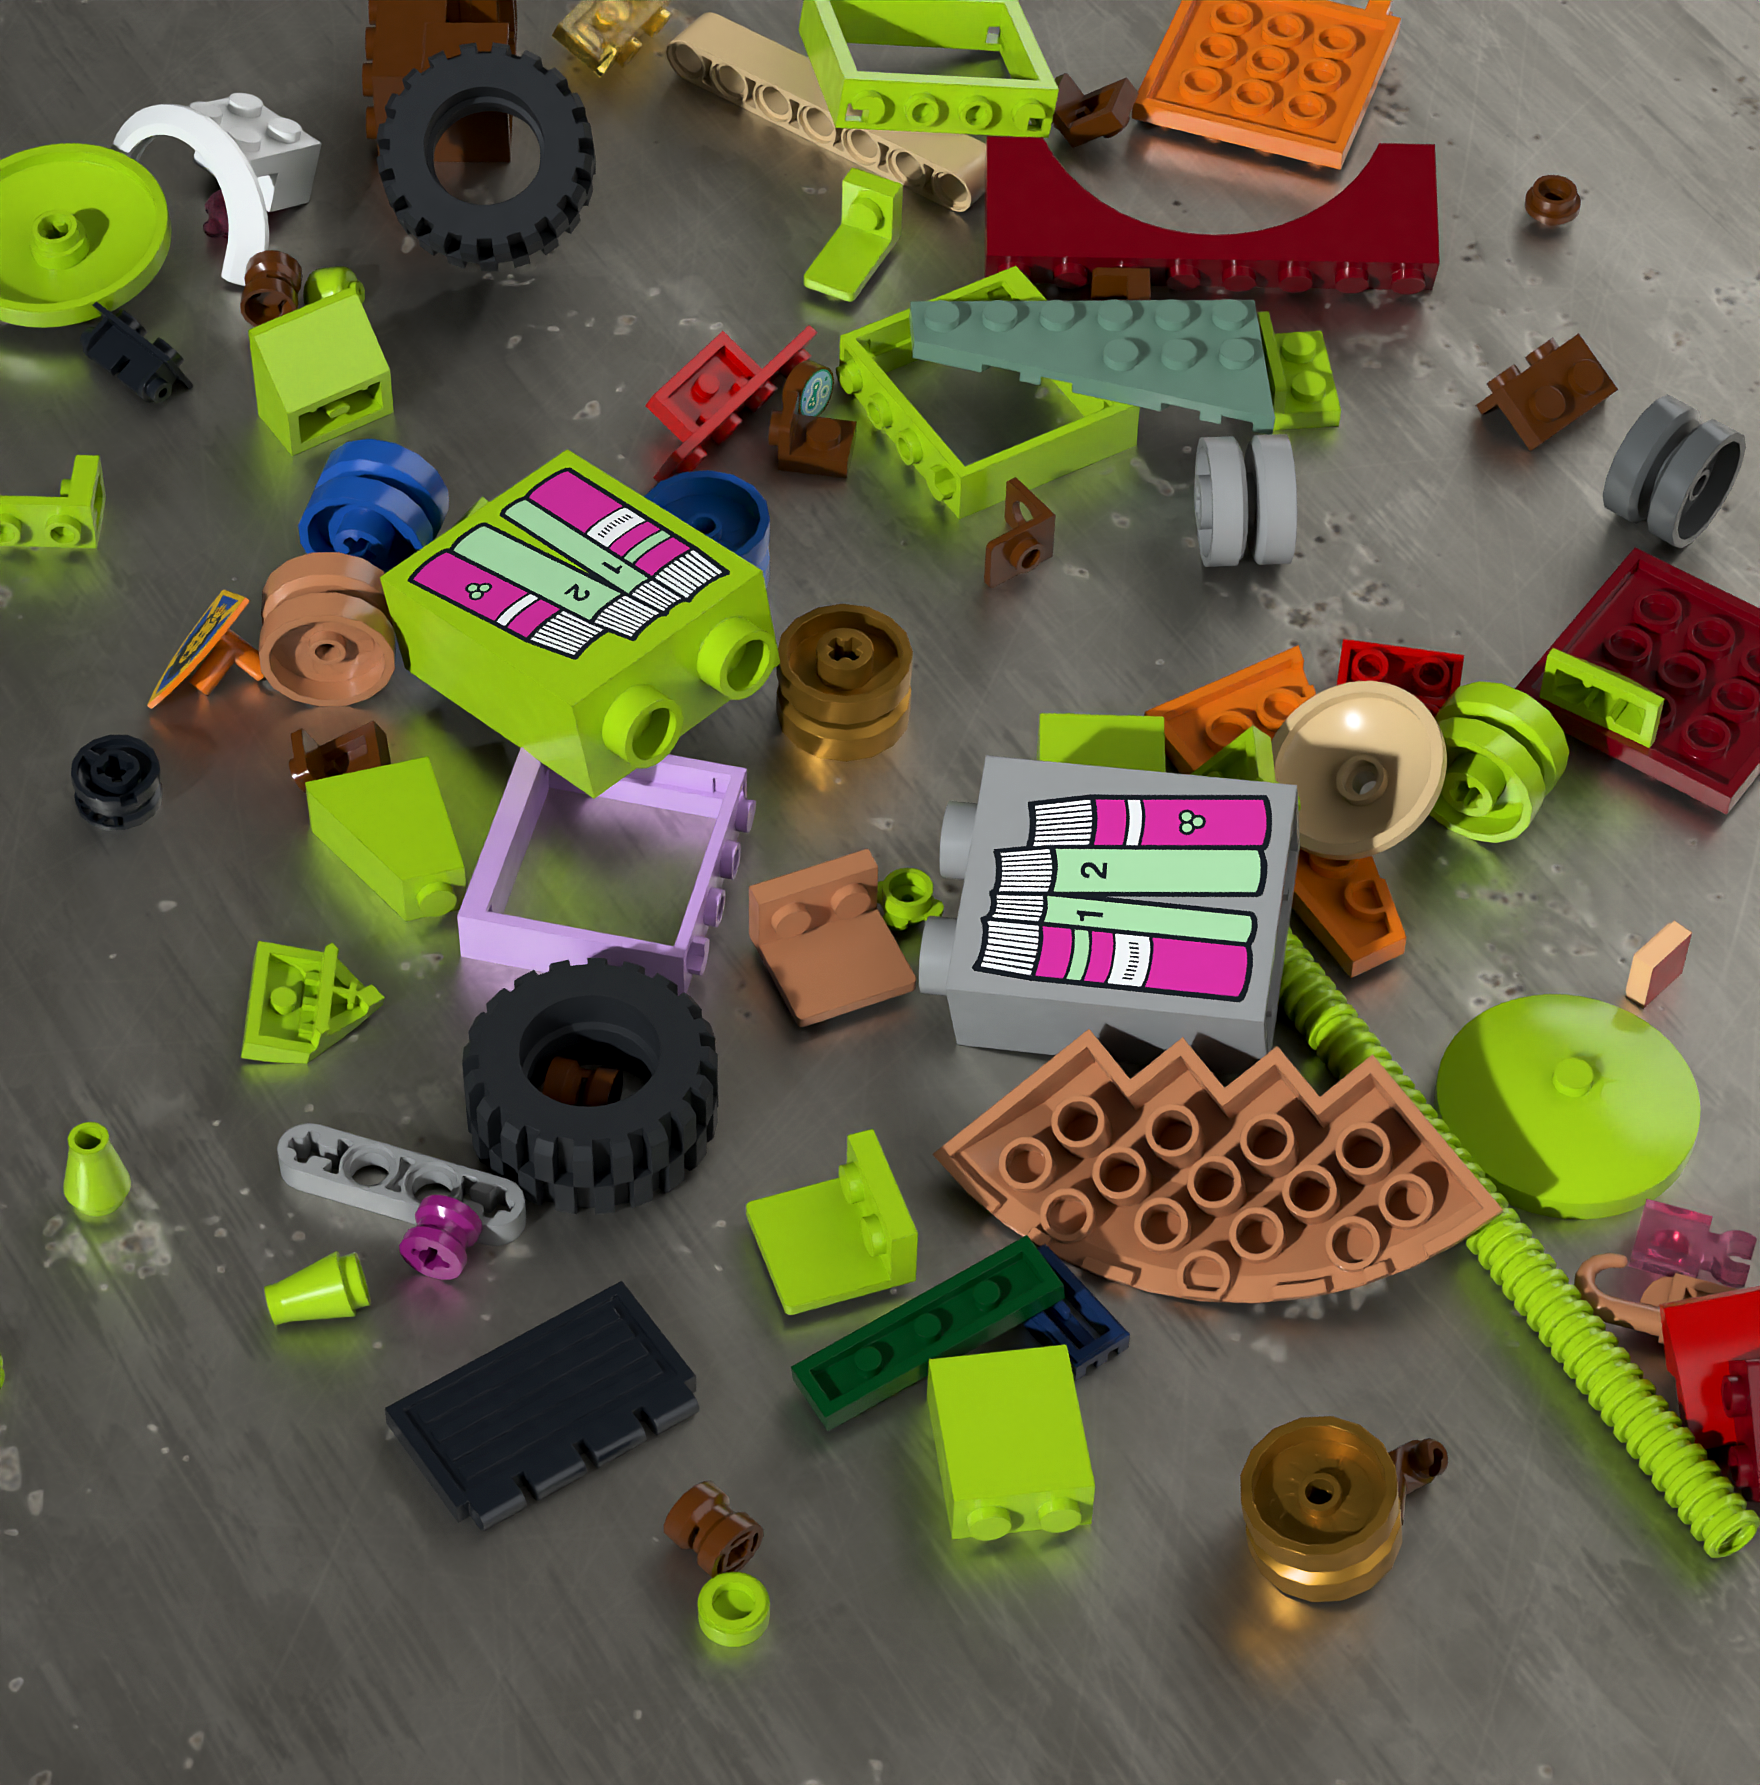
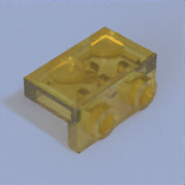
[552,0,673,78]

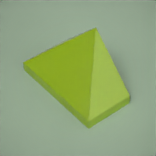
[1539,648,1664,748]

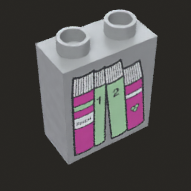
[919,755,1300,1075]

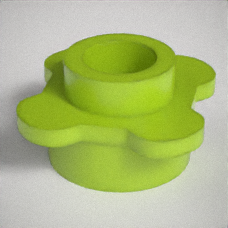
[877,868,944,931]

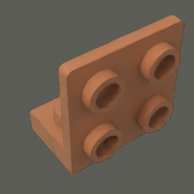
[749,848,916,1027]

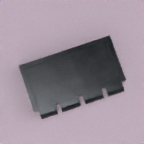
[385,1281,700,1531]

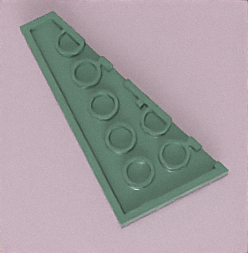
[909,299,1275,435]

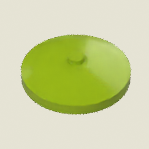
[0,143,172,328]
[1433,994,1701,1220]

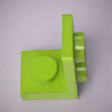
[804,167,903,302]
[0,455,106,548]

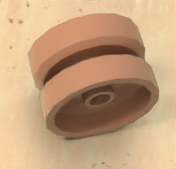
[259,552,396,707]

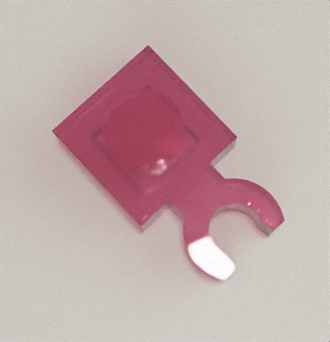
[1629,1199,1757,1288]

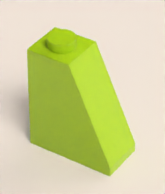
[305,756,467,922]

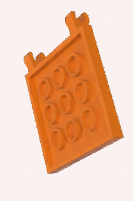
[1132,0,1401,170]

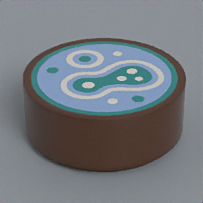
[782,360,834,417]

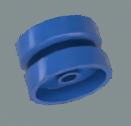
[298,439,450,573]
[644,470,770,589]

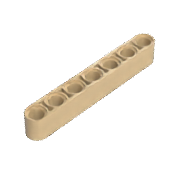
[666,12,986,212]

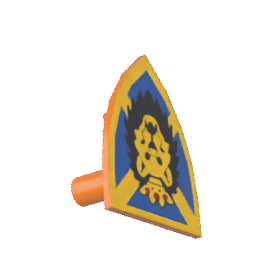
[147,589,264,709]

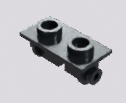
[80,301,194,403]

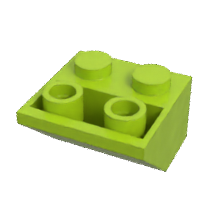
[248,287,394,456]

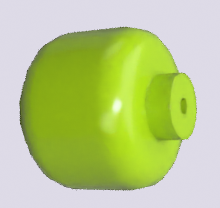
[303,266,365,305]

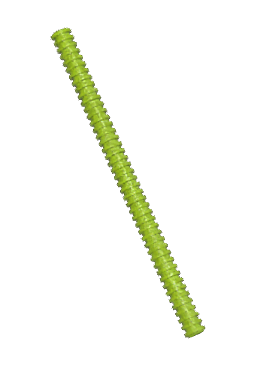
[1278,927,1760,1558]

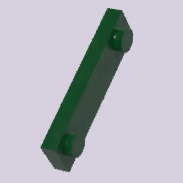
[791,1235,1065,1431]

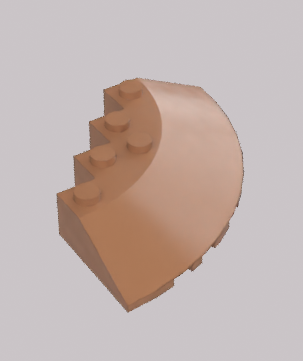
[932,1029,1503,1303]

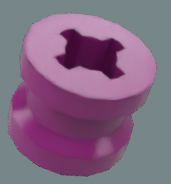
[399,1195,483,1280]

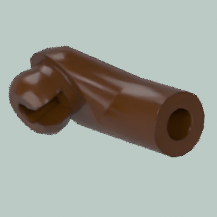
[1388,1438,1448,1526]

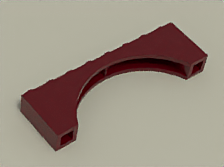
[984,136,1440,295]

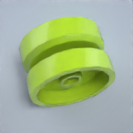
[1429,681,1569,843]

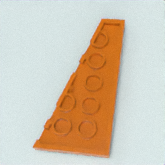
[1144,645,1407,978]

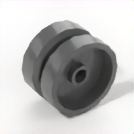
[1603,394,1746,548]

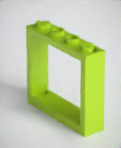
[798,0,1059,138]
[835,266,1140,520]

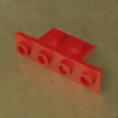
[645,325,818,483]

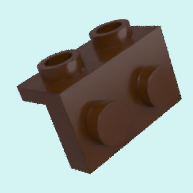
[1475,333,1618,451]

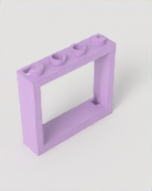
[457,747,756,996]

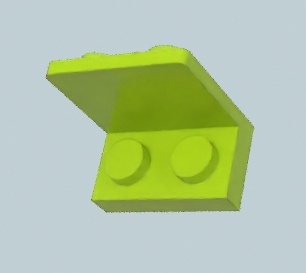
[746,1129,918,1315]

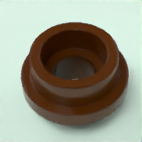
[1524,175,1581,226]

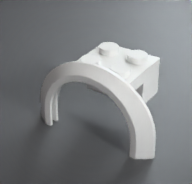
[111,93,322,286]

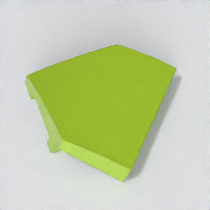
[241,941,385,1064]

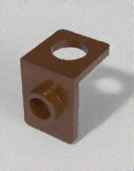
[984,477,1056,588]

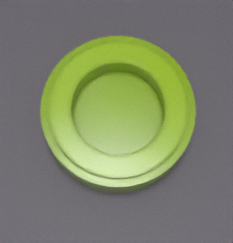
[698,1572,770,1647]

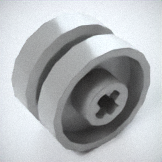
[1194,434,1298,567]

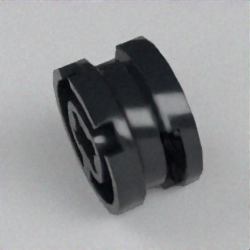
[71,735,163,830]

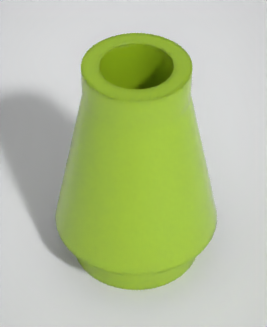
[63,1122,131,1216]
[264,1251,371,1326]

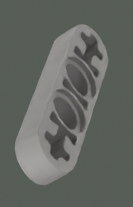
[277,1123,526,1246]

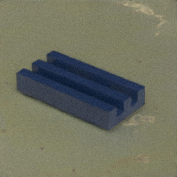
[1022,1244,1130,1381]

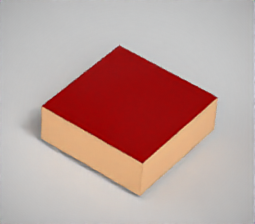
[1625,920,1692,1009]

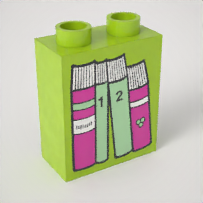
[380,449,781,799]

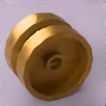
[776,604,913,762]
[1240,1416,1402,1602]

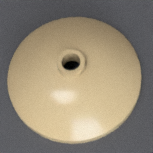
[1271,681,1447,860]

